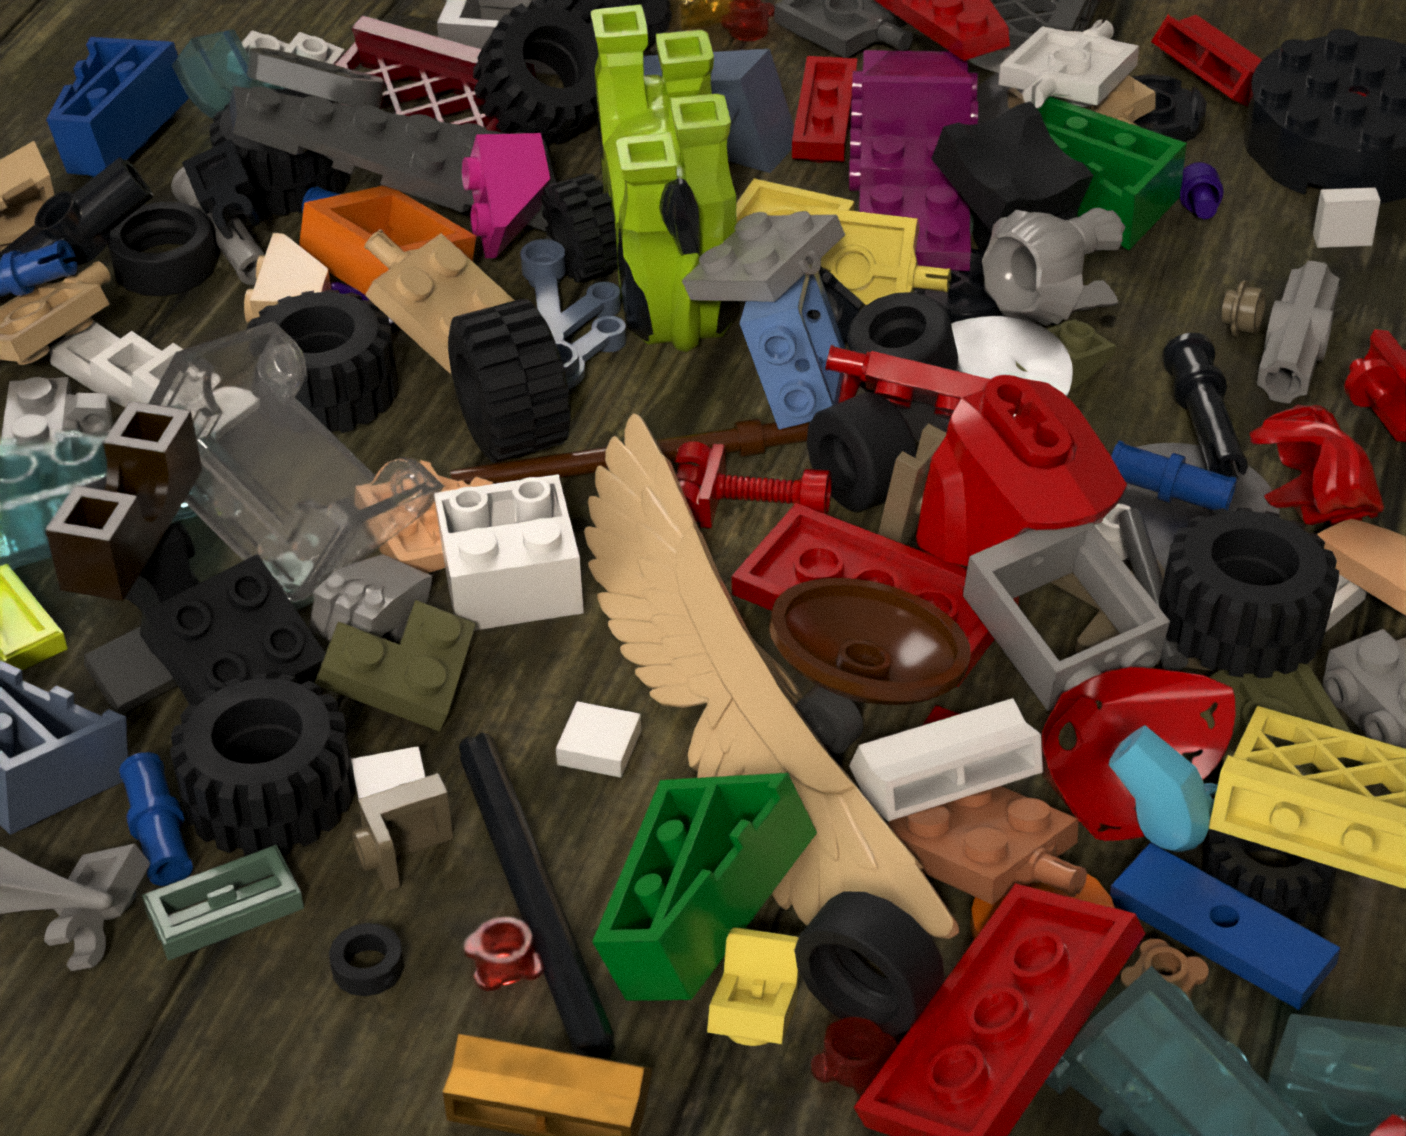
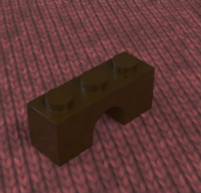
[45,401,203,601]

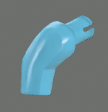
[1109,725,1218,852]

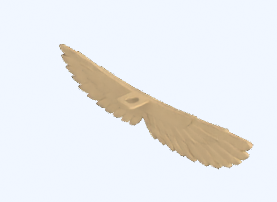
[584,414,959,939]

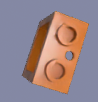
[299,185,476,294]

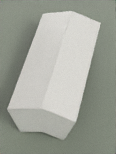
[849,698,1043,821]

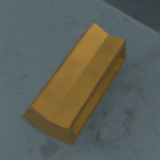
[443,1034,652,1136]

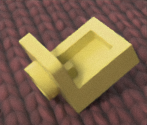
[707,928,799,1046]

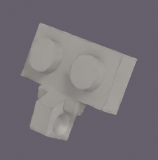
[0,377,113,475]

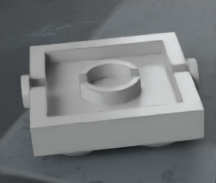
[682,211,845,302]

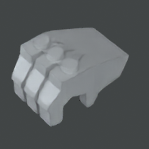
[309,554,432,653]

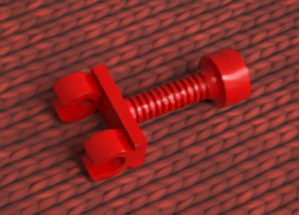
[674,441,832,528]

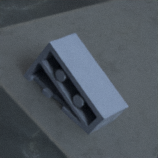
[643,49,794,173]
[0,660,128,835]

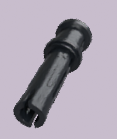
[1162,333,1248,479]

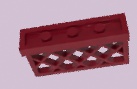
[335,15,536,133]

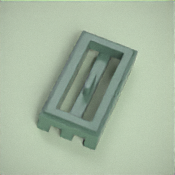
[142,845,304,961]

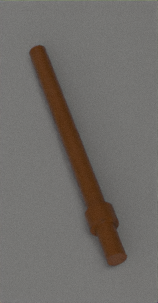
[450,418,809,485]

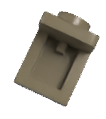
[352,773,453,892]

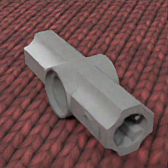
[1257,261,1340,404]

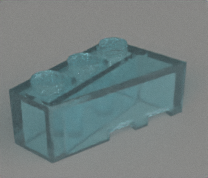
[1045,966,1318,1136]

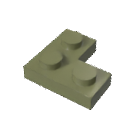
[314,600,476,732]

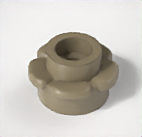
[1222,280,1266,337]

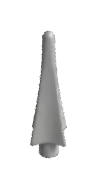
[0,847,114,914]

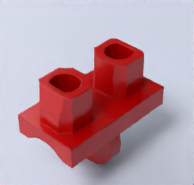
[1344,329,1406,442]

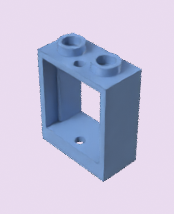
[740,265,846,430]

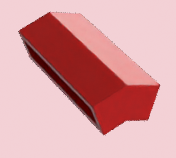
[1151,15,1262,107]

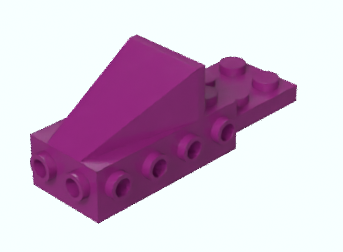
[849,50,978,271]

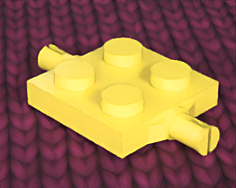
[805,206,951,305]

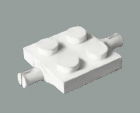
[999,19,1139,108]

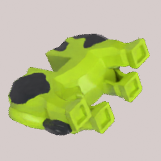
[590,4,740,353]

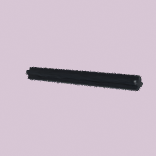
[459,732,615,1058]

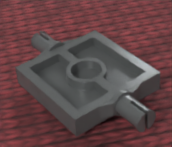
[774,0,913,58]

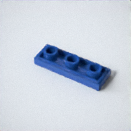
[1110,842,1340,1010]

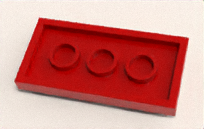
[731,503,1019,687]
[853,884,1145,1136]

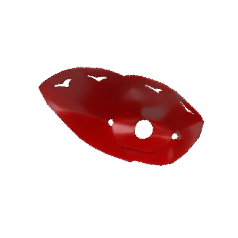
[1041,667,1236,841]

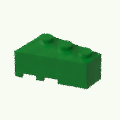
[1033,97,1187,250]
[592,773,817,1001]

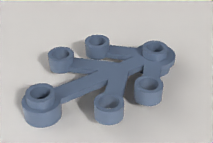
[520,239,626,389]

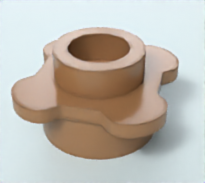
[1120,939,1209,1015]

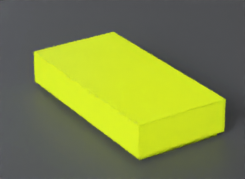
[0,564,68,671]

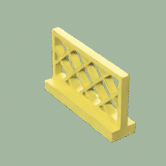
[1209,706,1406,889]

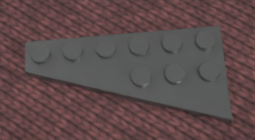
[229,86,556,240]

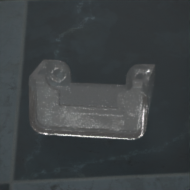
[148,321,444,602]

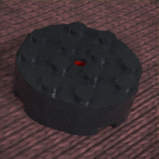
[1244,29,1406,204]

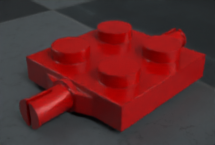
[825,345,1017,420]

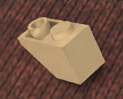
[244,233,331,323]

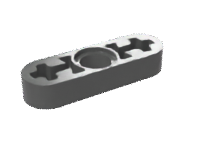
[247,48,385,108]

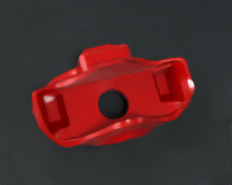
[1249,404,1385,525]

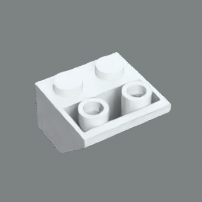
[434,474,584,631]

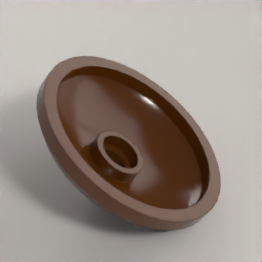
[769,578,971,705]

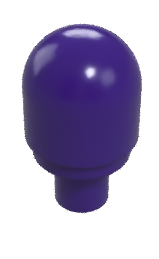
[1180,162,1224,219]

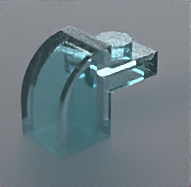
[172,29,284,119]

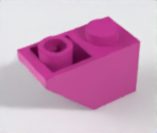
[462,133,551,258]

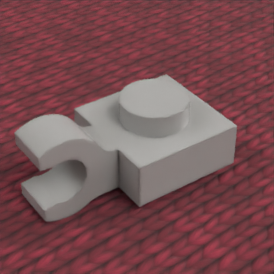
[44,844,151,971]

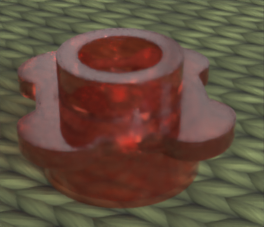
[721,0,774,41]
[464,917,545,991]
[811,1017,897,1095]

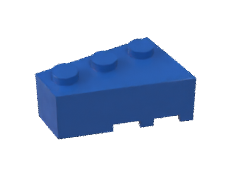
[46,37,192,178]

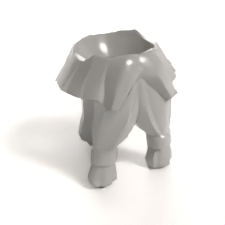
[981,207,1126,326]

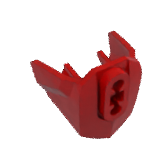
[916,375,1127,566]

